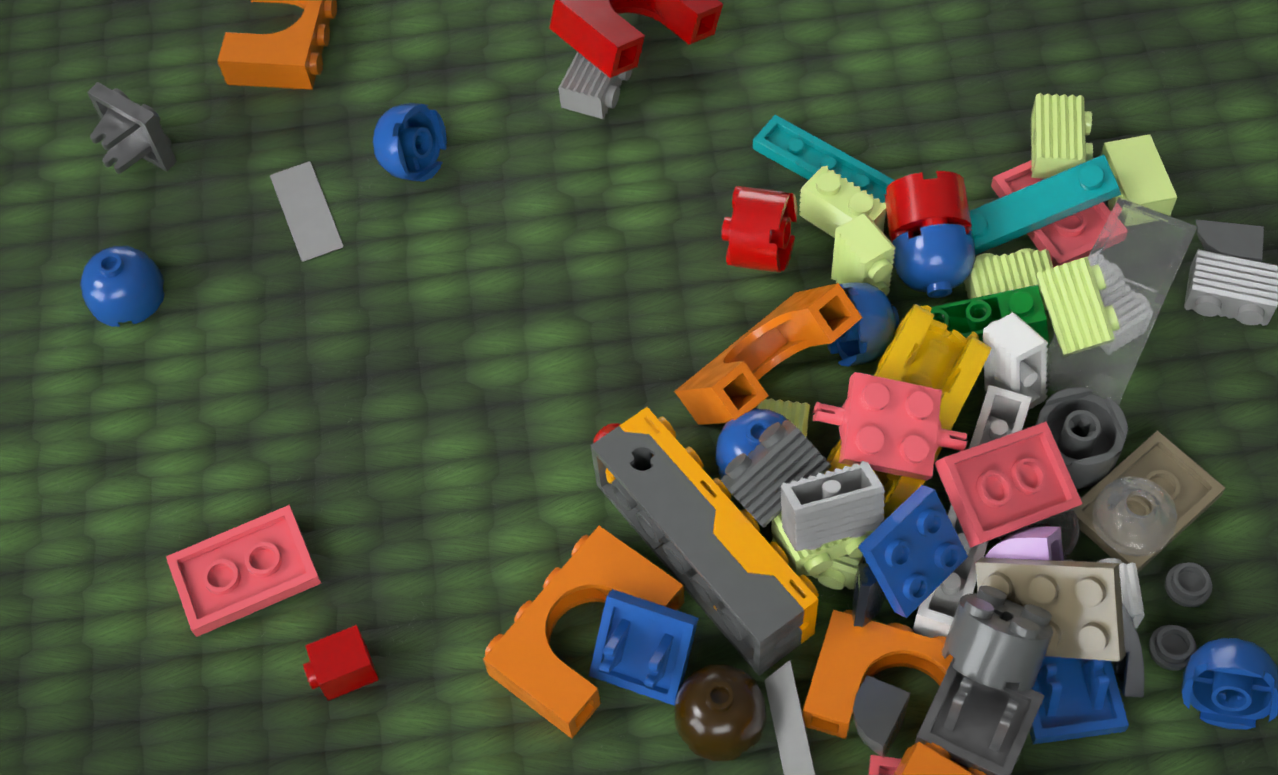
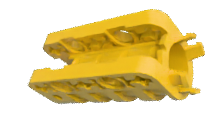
[824,304,992,522]

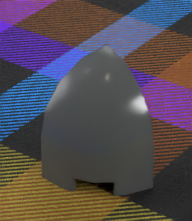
[1196,219,1264,262]
[853,675,910,757]

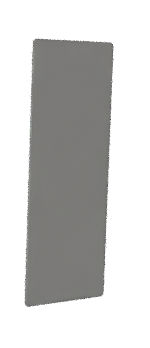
[270,162,343,262]
[765,661,815,775]

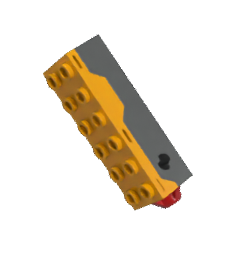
[591,407,819,676]

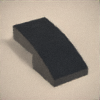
[852,563,885,627]
[1114,603,1145,697]

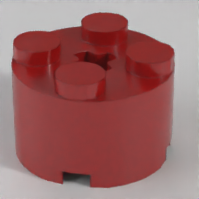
[885,171,972,243]
[722,186,797,272]

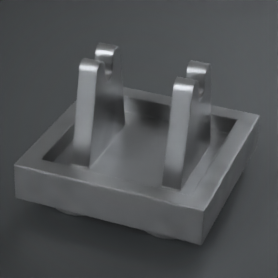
[87,82,177,174]
[915,657,1045,775]

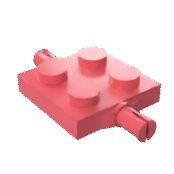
[813,372,967,481]

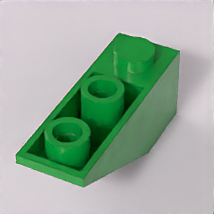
[931,285,1050,345]

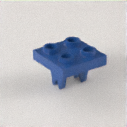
[858,485,968,618]
[589,589,699,705]
[1019,656,1129,745]

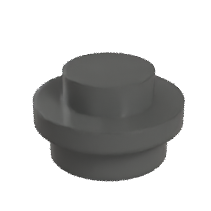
[1165,563,1212,607]
[1148,625,1197,671]

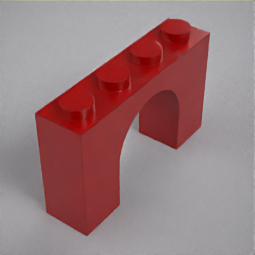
[549,0,723,78]

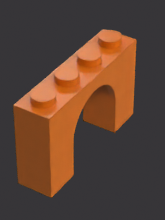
[217,0,337,90]
[674,283,863,425]
[483,526,684,739]
[802,609,968,769]

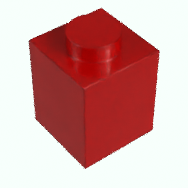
[303,625,379,701]

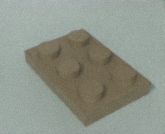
[1066,431,1226,573]
[975,557,1125,662]

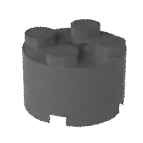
[1036,387,1128,489]
[942,586,1053,691]

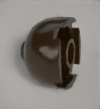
[674,664,766,761]

